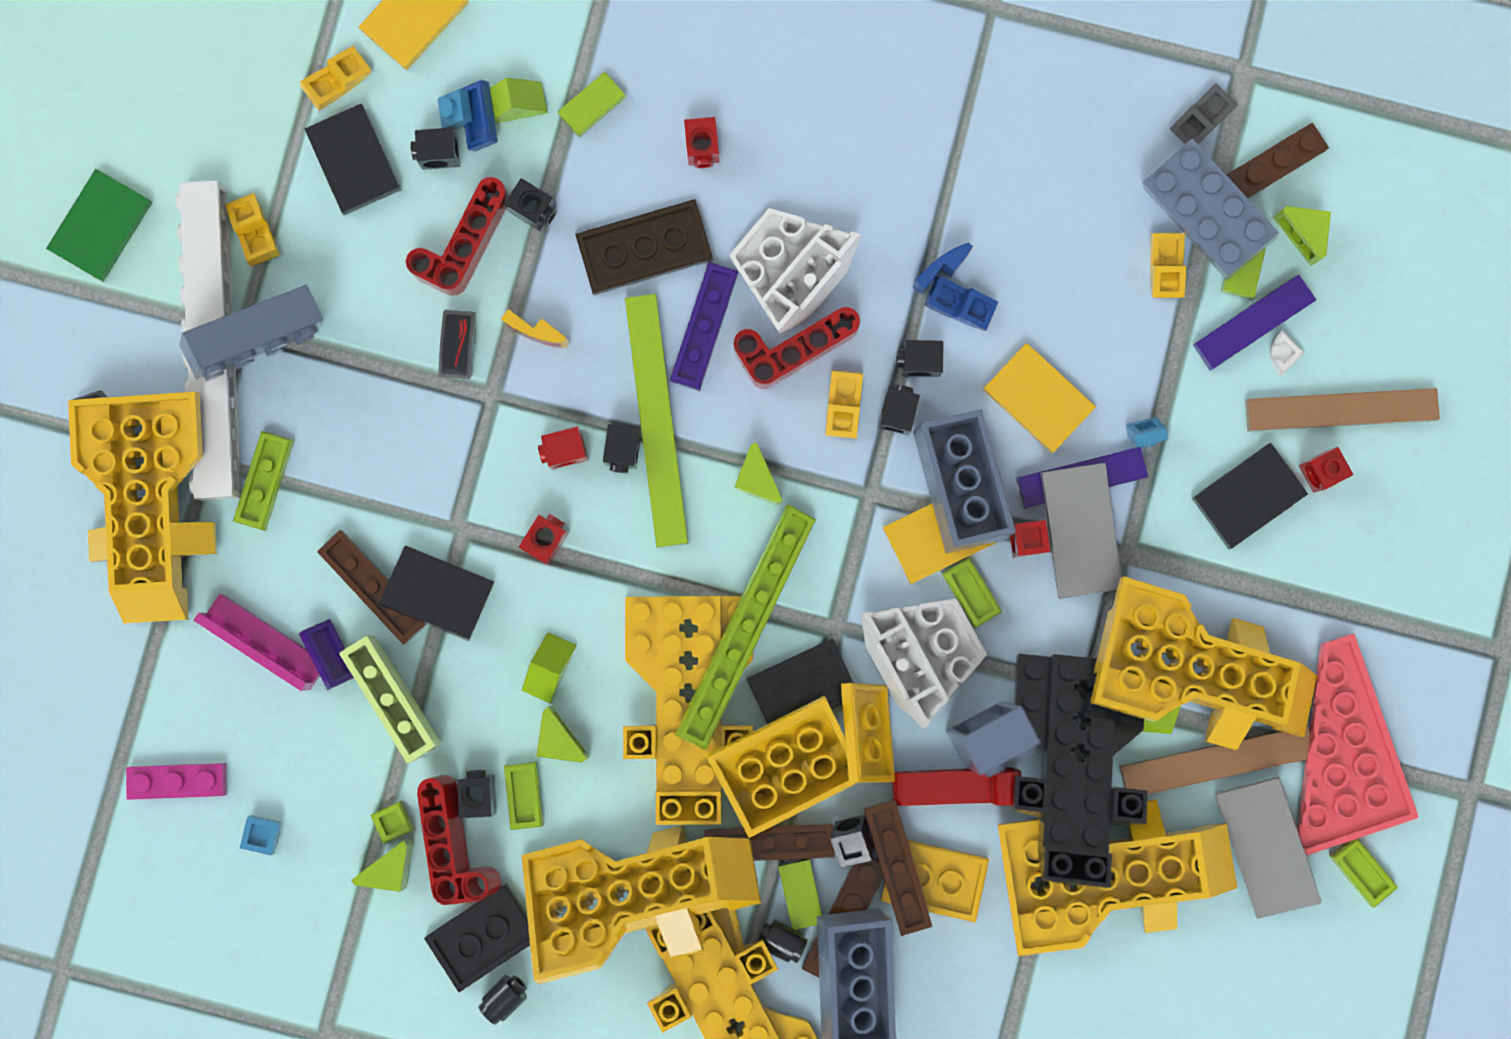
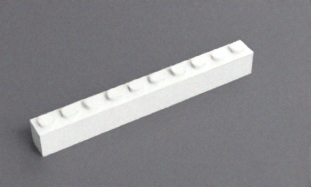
[176,181,242,501]

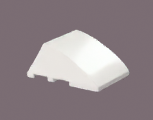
[729,208,861,333]
[861,598,987,729]

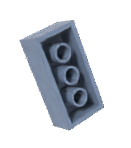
[1142,138,1279,280]
[179,284,323,381]
[913,409,1016,554]
[946,701,1040,777]
[817,908,896,1039]

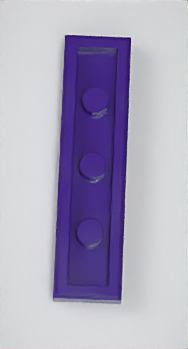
[670,262,739,391]
[1193,274,1316,371]
[1016,447,1148,509]

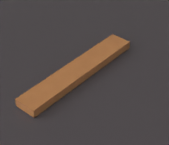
[1245,388,1440,431]
[1119,726,1310,794]

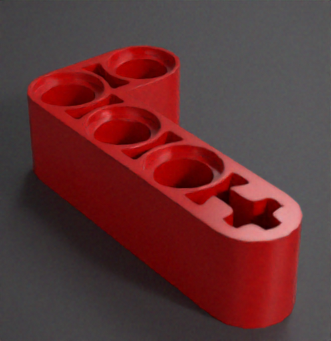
[405,177,509,296]
[733,307,860,389]
[892,767,1022,806]
[417,774,501,905]

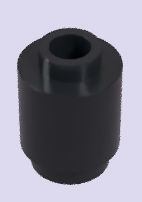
[757,919,808,963]
[478,975,527,1025]

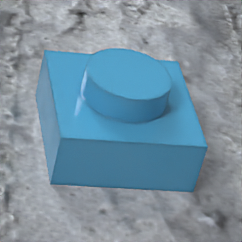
[437,89,472,129]
[1126,417,1168,447]
[240,815,282,855]

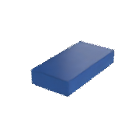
[461,80,498,152]

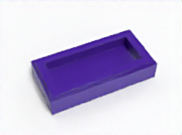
[299,619,354,691]

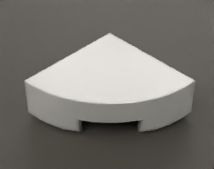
[1270,330,1305,376]

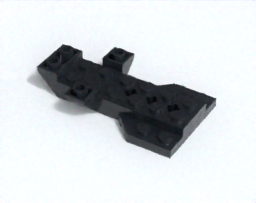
[1013,653,1148,888]

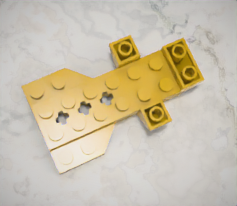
[68,391,217,624]
[1090,576,1317,751]
[623,596,753,825]
[997,799,1237,956]
[521,825,761,984]
[645,911,818,1039]

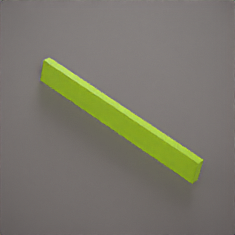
[625,294,688,548]
[675,505,816,750]

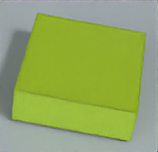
[370,800,415,844]

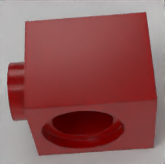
[684,117,720,169]
[538,426,588,470]
[1298,447,1354,493]
[518,514,569,565]
[1010,520,1050,558]

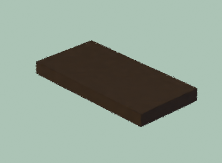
[575,199,713,296]

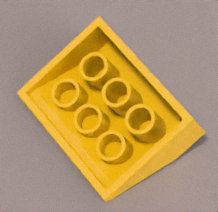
[706,696,856,838]

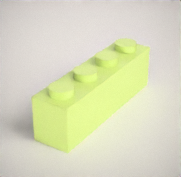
[339,636,442,764]

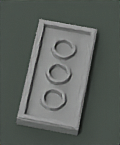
[1040,463,1121,599]
[1215,776,1322,919]

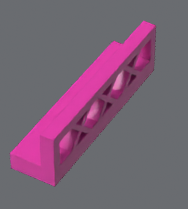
[193,594,320,691]

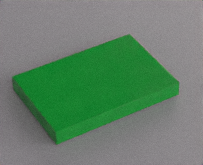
[46,168,153,282]

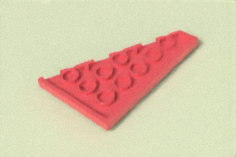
[1297,634,1419,856]

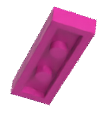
[126,763,227,800]

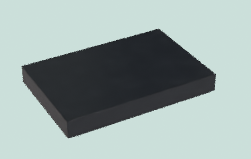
[304,103,401,215]
[1192,443,1308,549]
[379,545,494,641]
[746,638,854,725]
[424,883,530,993]

